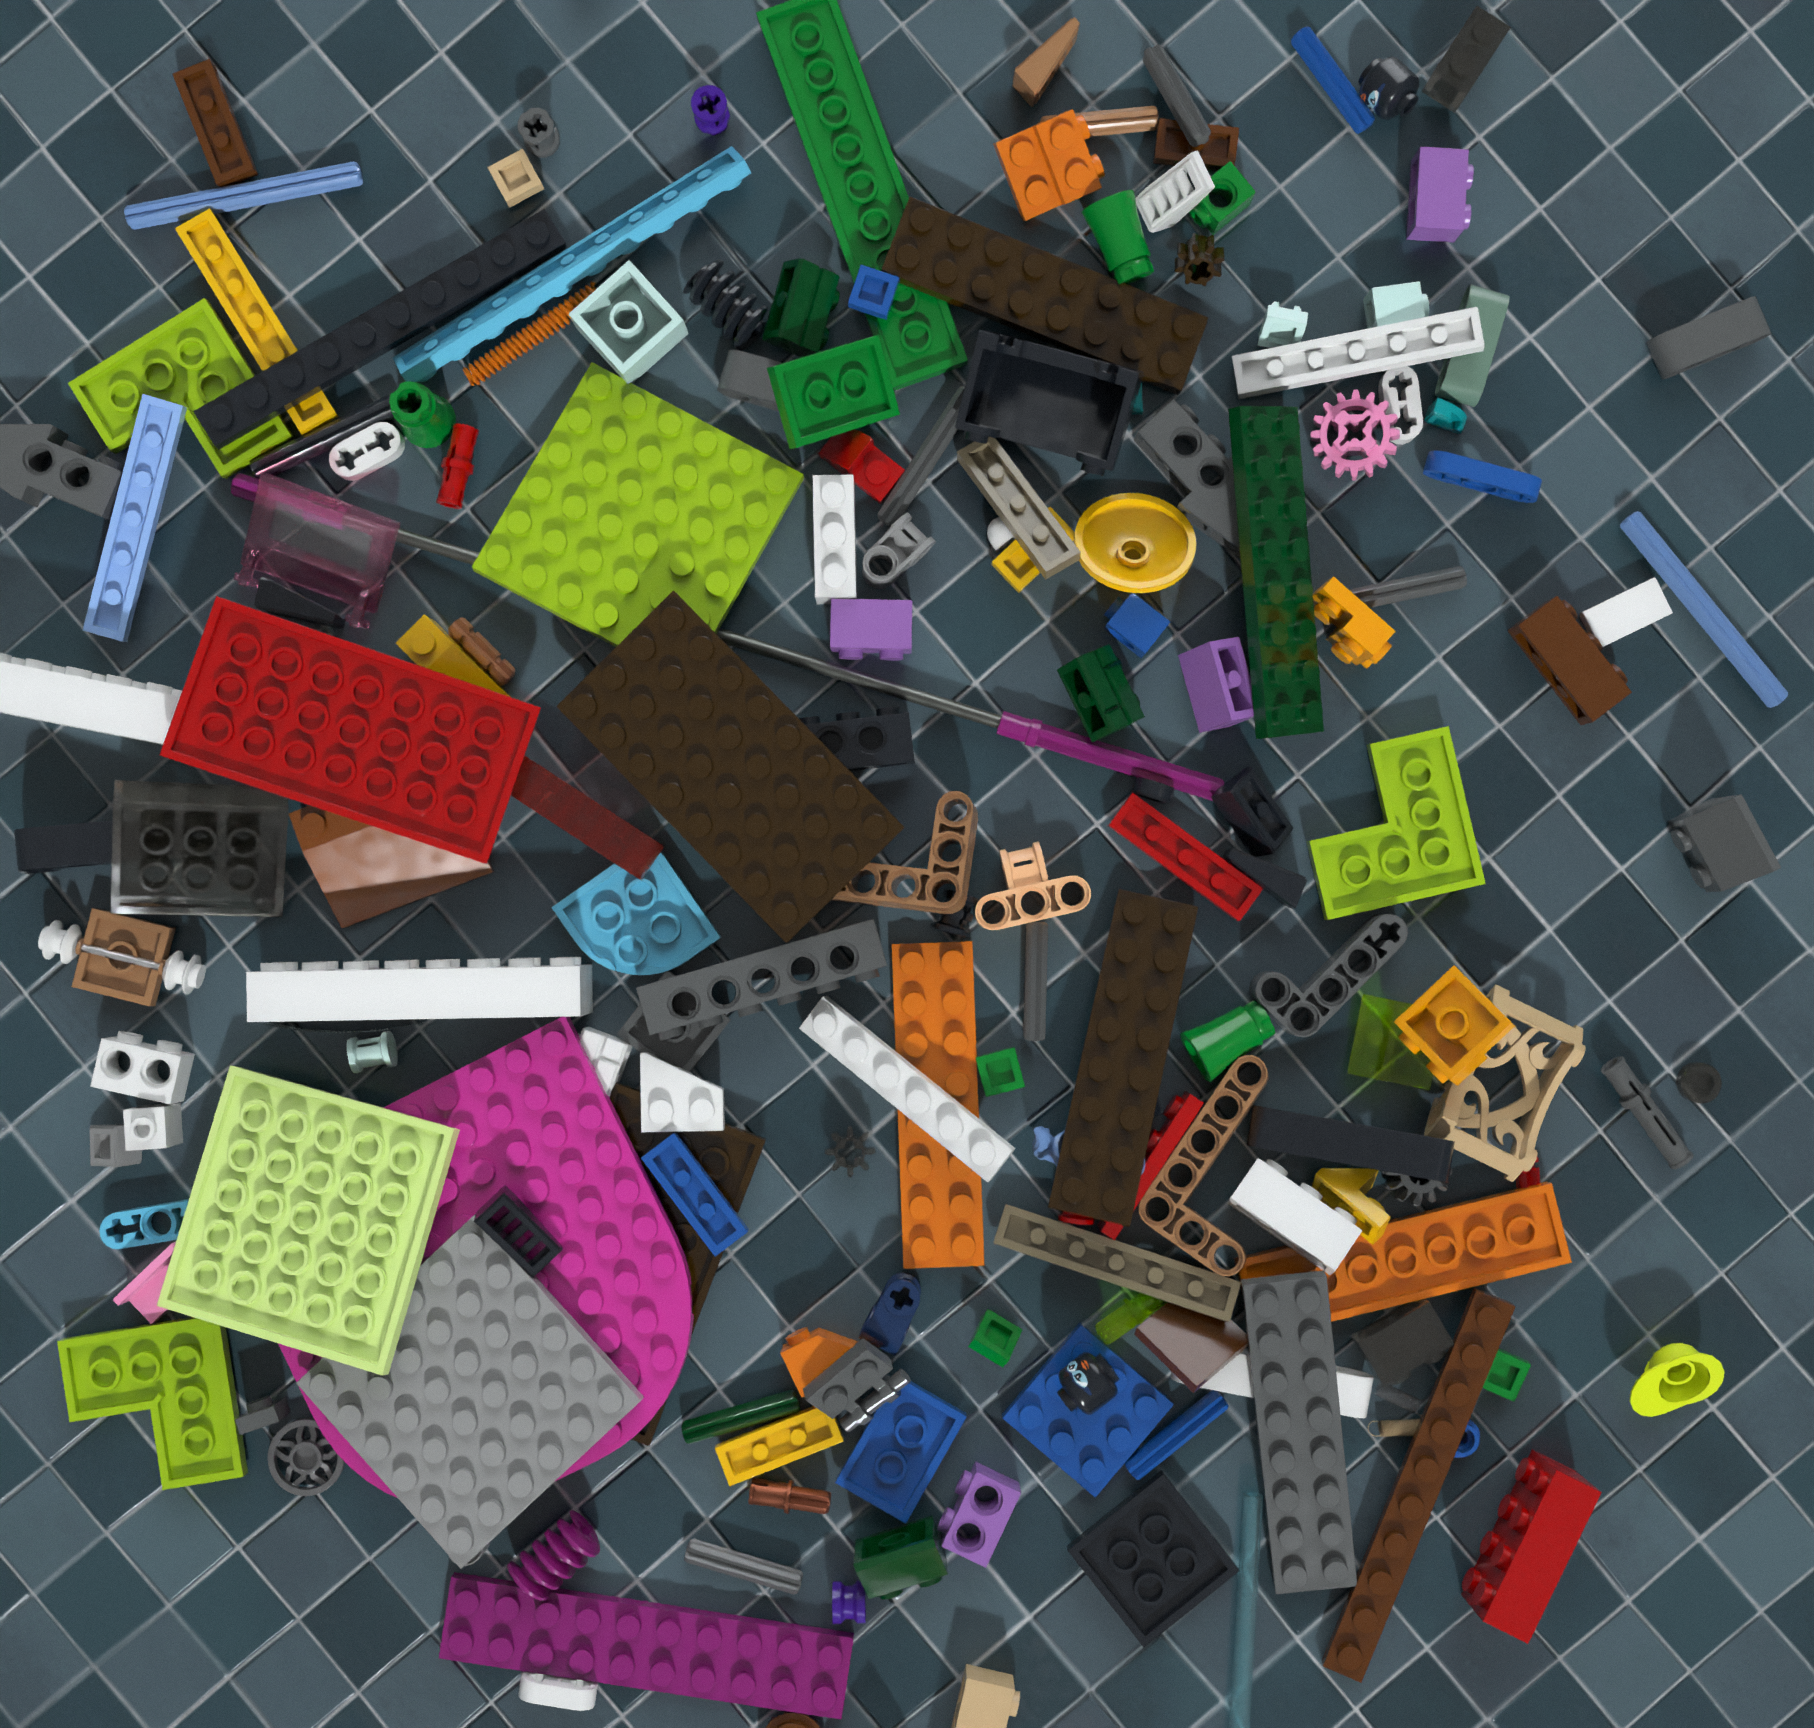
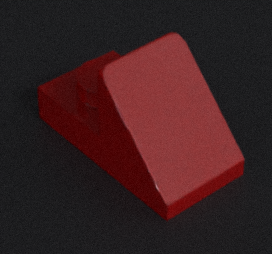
[818,429,905,504]

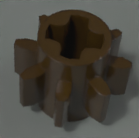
[1175,233,1225,286]

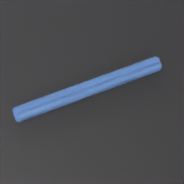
[124,161,363,230]
[1620,511,1788,708]

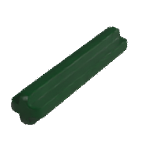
[681,1389,800,1444]

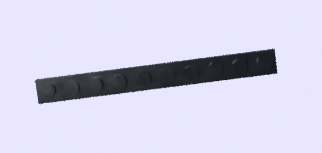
[193,209,567,450]

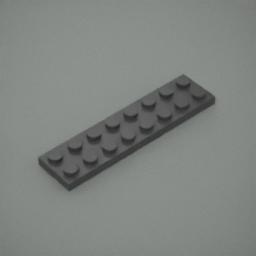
[1241,1270,1357,1594]

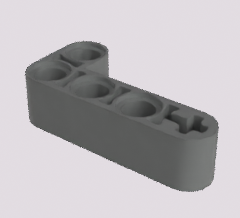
[1249,914,1408,1038]

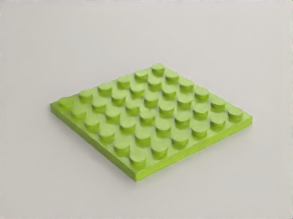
[472,362,804,647]

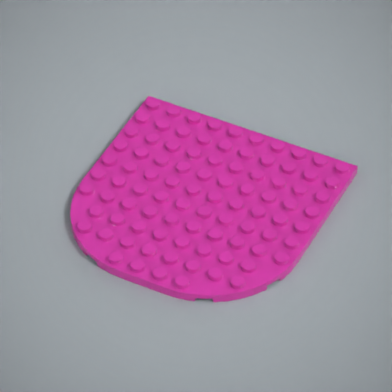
[278,1017,694,1498]

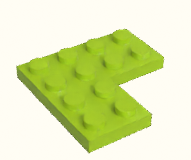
[68,298,294,479]
[1306,726,1486,920]
[57,1317,248,1490]

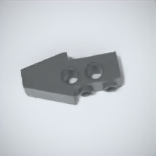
[1134,399,1241,559]
[0,424,124,521]

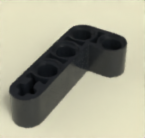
[14,816,187,874]

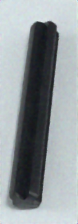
[249,395,395,481]

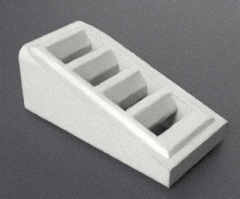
[1135,150,1215,233]

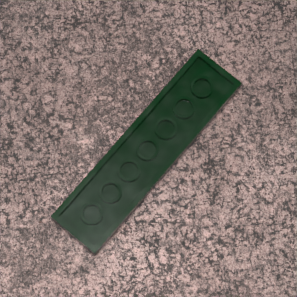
[1228,406,1324,739]

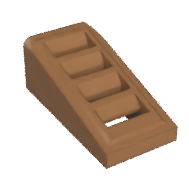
[1012,17,1080,107]

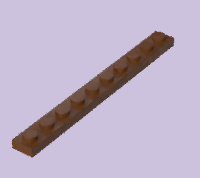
[1321,1288,1516,1683]

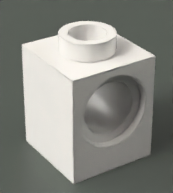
[123,1103,183,1151]

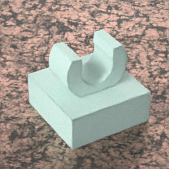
[1257,301,1308,348]

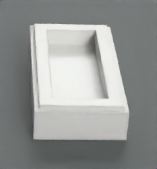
[1579,577,1673,647]

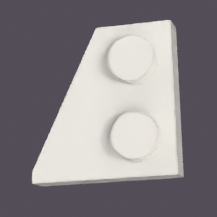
[640,1052,725,1132]

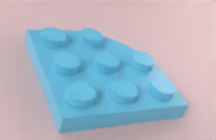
[551,838,722,975]

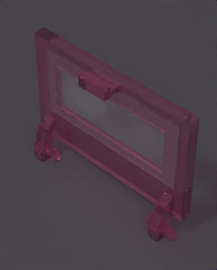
[234,473,400,629]

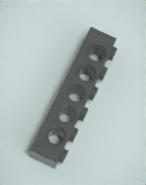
[636,919,887,1041]

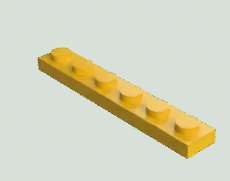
[175,208,339,435]

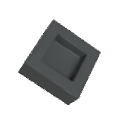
[235,1395,291,1435]

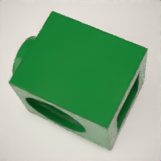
[1189,161,1256,235]

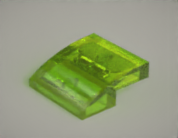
[1347,994,1433,1090]

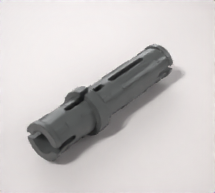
[1600,1056,1694,1169]

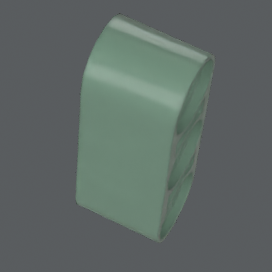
[1435,284,1510,407]

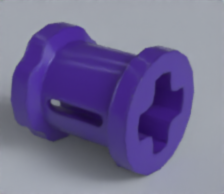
[691,85,730,136]

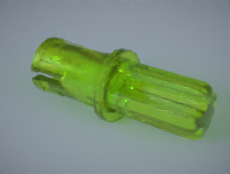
[1095,1293,1167,1345]

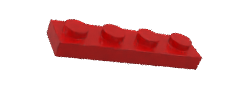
[1107,793,1263,921]
[1097,1091,1204,1240]

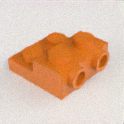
[993,109,1105,221]

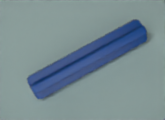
[1291,26,1375,134]
[1125,1390,1229,1480]

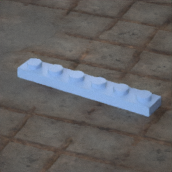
[83,394,187,642]

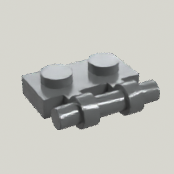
[803,1338,911,1432]

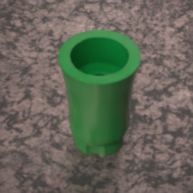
[1081,190,1154,285]
[389,381,456,448]
[1180,1000,1276,1082]

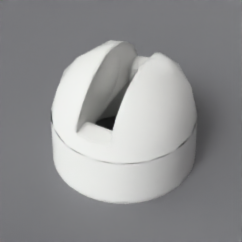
[987,517,1015,552]

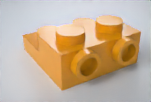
[1312,576,1396,669]
[1394,965,1515,1086]

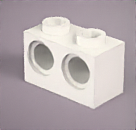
[90,1031,195,1104]

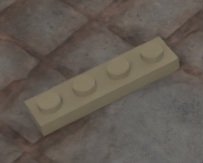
[957,437,1081,580]

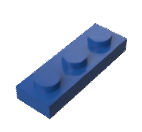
[641,1132,749,1257]

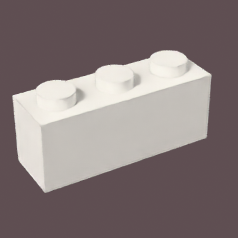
[813,474,857,605]
[1227,1158,1363,1275]

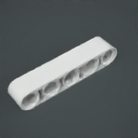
[1170,1348,1374,1418]

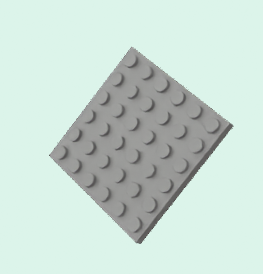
[296,1215,644,1569]

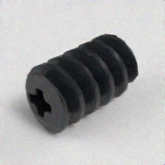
[683,259,768,351]

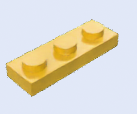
[715,1406,844,1486]

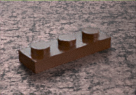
[172,59,259,187]

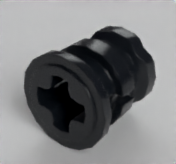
[931,889,978,938]

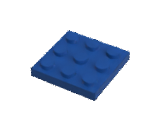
[1002,1322,1174,1498]

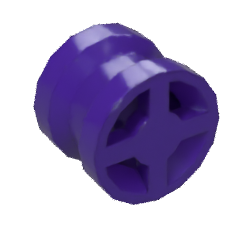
[832,1581,866,1624]

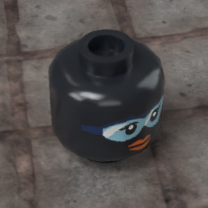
[1358,56,1419,120]
[1057,1352,1120,1415]

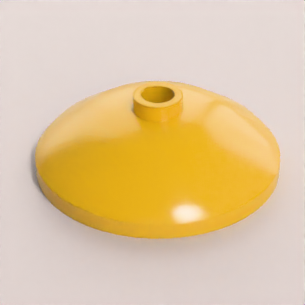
[1074,493,1196,593]

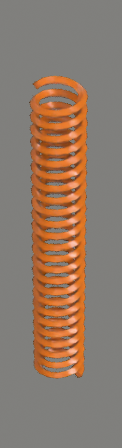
[463,281,596,386]

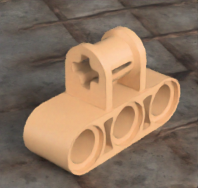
[974,841,1091,930]

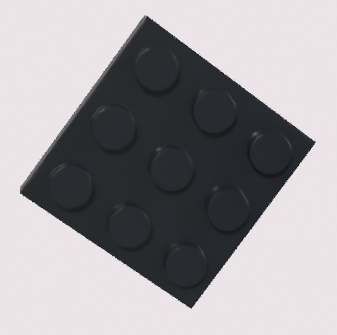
[1066,1470,1240,1647]

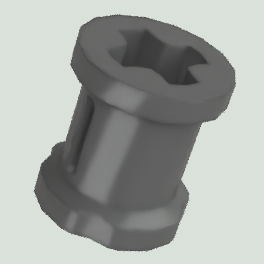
[518,108,560,158]

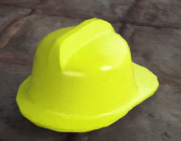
[1629,1343,1724,1417]

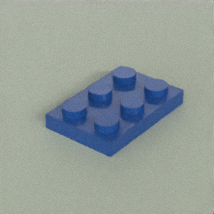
[835,1381,967,1524]

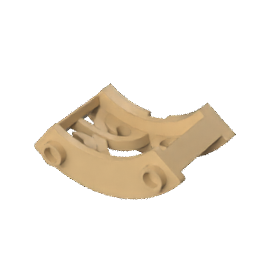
[1424,984,1586,1182]

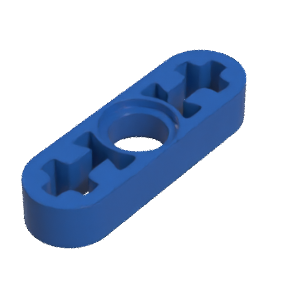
[1423,451,1542,503]

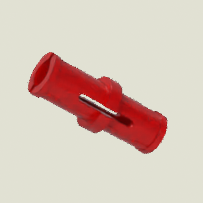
[436,423,479,509]

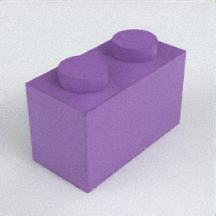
[1406,147,1474,243]
[830,599,912,661]
[1178,637,1254,733]

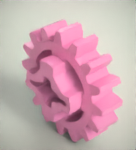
[1310,389,1400,481]

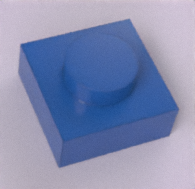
[848,265,899,320]

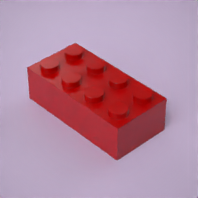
[1461,1449,1602,1644]

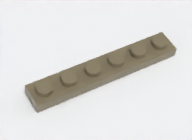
[993,1204,1241,1322]

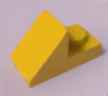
[1311,1168,1390,1245]

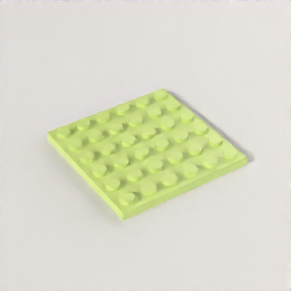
[156,1065,460,1375]

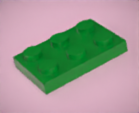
[767,335,900,449]

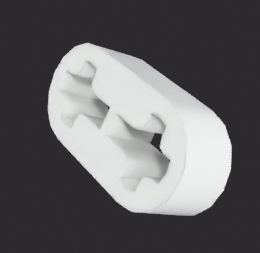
[1378,366,1423,445]
[329,422,405,481]
[518,1671,598,1711]

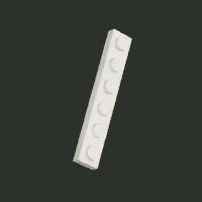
[1232,307,1485,399]
[799,996,1016,1182]

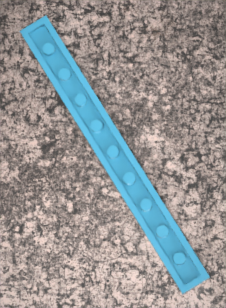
[393,146,751,382]

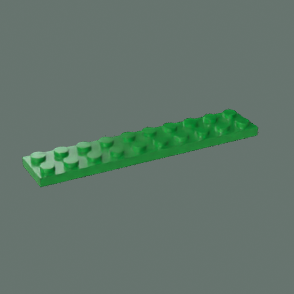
[756,0,968,391]

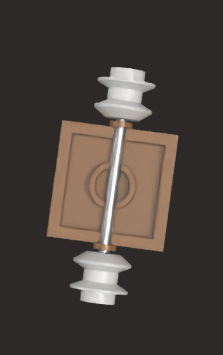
[38,908,206,1006]

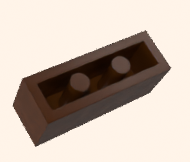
[1507,596,1632,725]

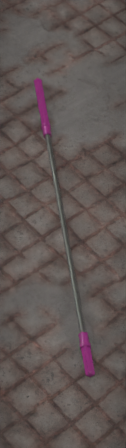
[231,473,1224,801]

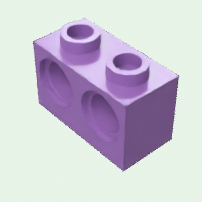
[937,1461,1021,1568]

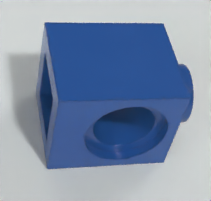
[1104,593,1170,658]

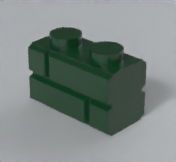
[762,258,840,357]
[1057,644,1145,742]

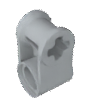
[862,512,936,589]

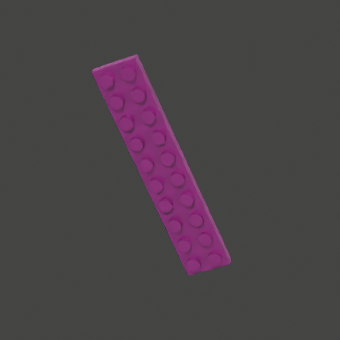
[439,1572,854,1720]

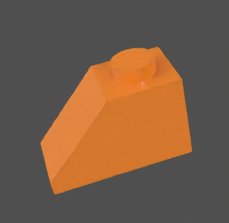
[780,1327,859,1398]

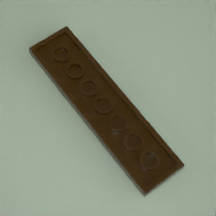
[881,196,1209,395]
[1048,889,1198,1227]

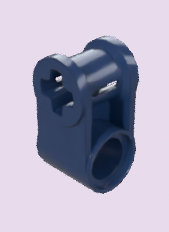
[858,1272,921,1356]

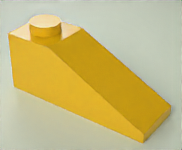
[396,614,511,697]

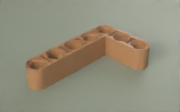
[832,791,978,914]
[1139,1055,1269,1276]

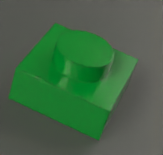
[975,1047,1025,1097]
[968,1309,1023,1368]
[1483,1349,1531,1402]

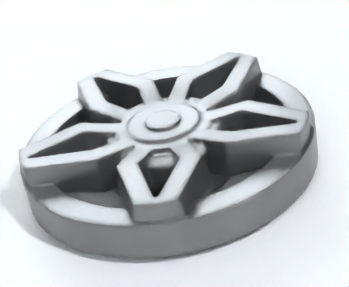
[268,1417,345,1496]

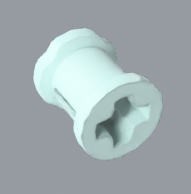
[347,1031,398,1073]

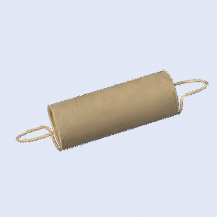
[1368,1419,1420,1437]

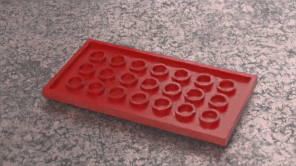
[159,596,541,864]

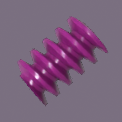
[507,1510,600,1601]

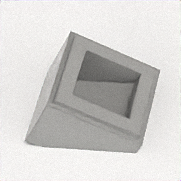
[89,1124,142,1167]

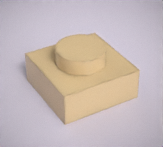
[488,149,544,208]

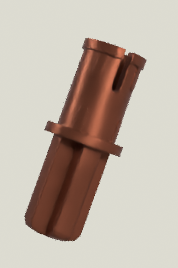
[748,1477,831,1514]

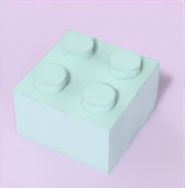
[568,260,689,384]

